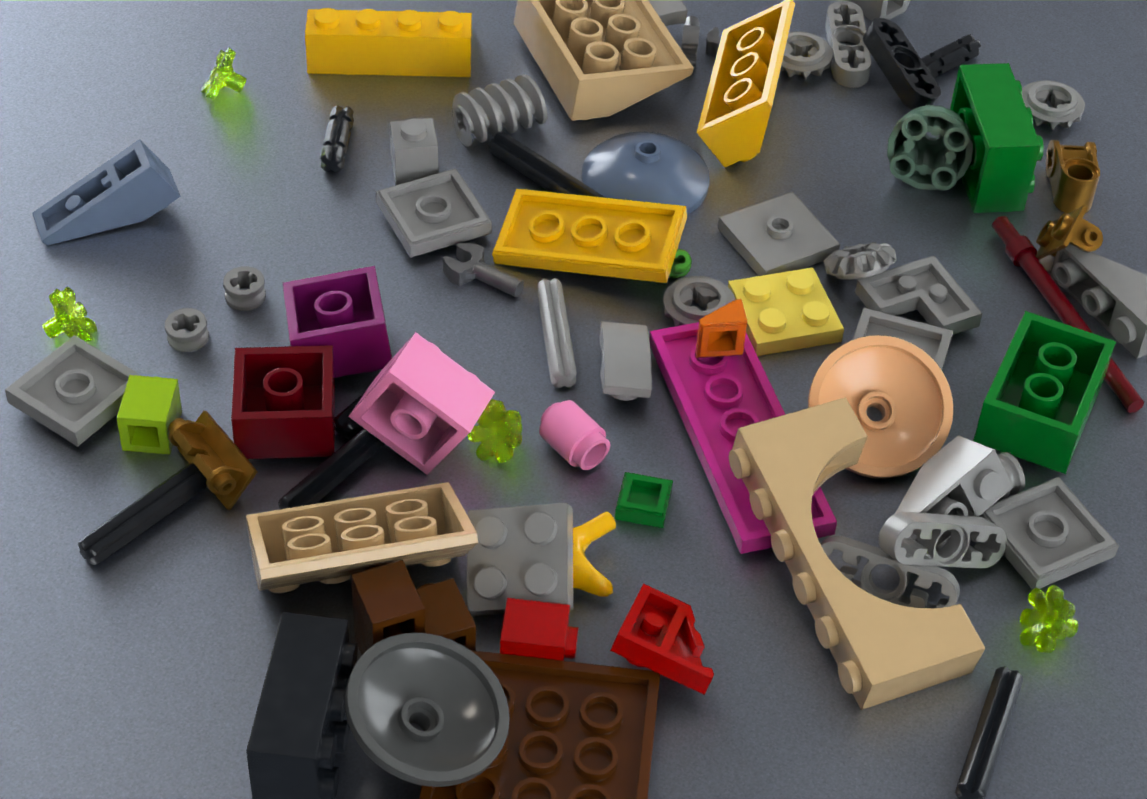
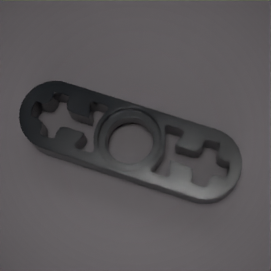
[863,18,941,110]

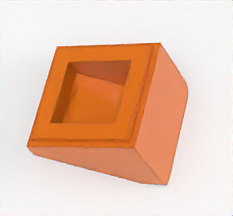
[695,299,747,358]

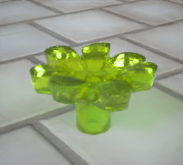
[201,47,247,99]
[42,286,98,342]
[467,399,522,463]
[1019,585,1078,653]

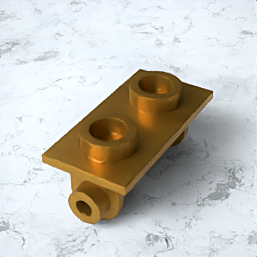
[1036,206,1103,260]
[168,410,258,510]

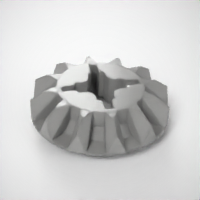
[780,31,833,79]
[1022,80,1085,130]
[824,242,897,280]
[663,276,735,326]

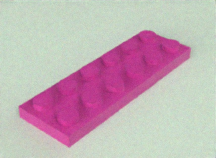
[649,322,837,554]

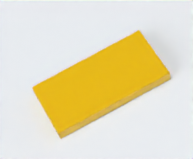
[492,189,687,283]

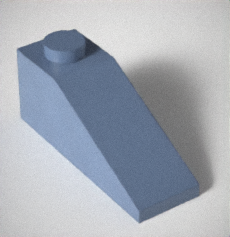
[32,139,181,246]

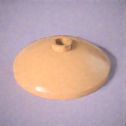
[808,335,953,479]

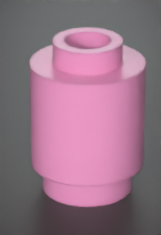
[539,400,610,470]

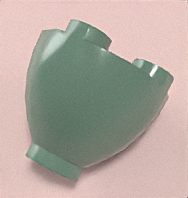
[887,105,973,190]

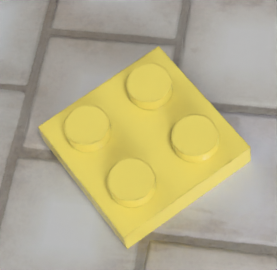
[728,267,844,356]

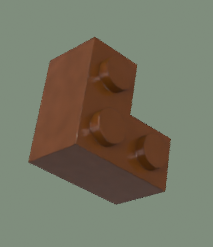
[351,560,476,655]

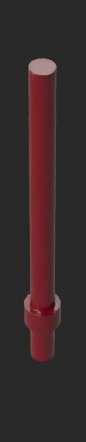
[992,216,1144,413]

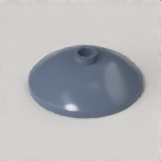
[581,132,710,215]

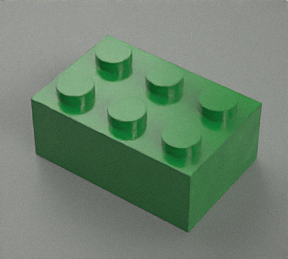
[950,63,1044,213]
[973,311,1116,474]

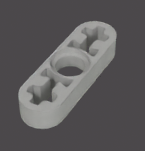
[825,1,871,88]
[879,512,1007,568]
[820,536,960,608]

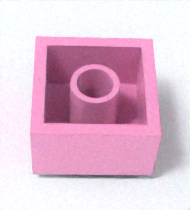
[348,332,495,475]

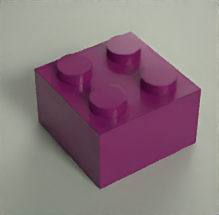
[283,266,392,378]

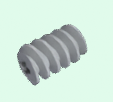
[452,74,548,147]

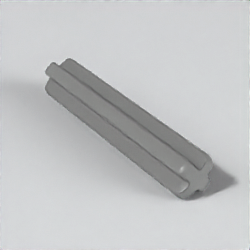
[537,278,577,388]

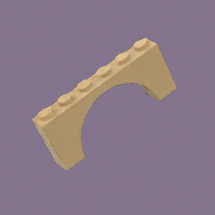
[729,397,985,710]

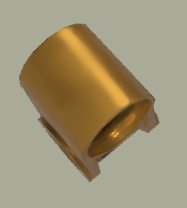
[1046,140,1101,214]

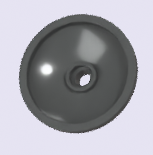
[344,633,510,787]

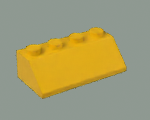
[696,0,795,168]
[305,8,472,77]

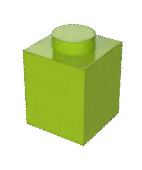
[117,375,182,455]

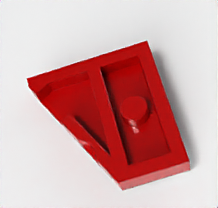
[610,583,714,695]

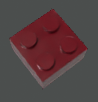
[231,345,335,459]

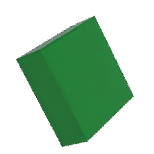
[615,472,673,528]

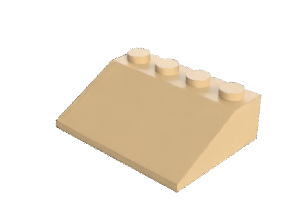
[514,0,694,121]
[246,482,478,593]

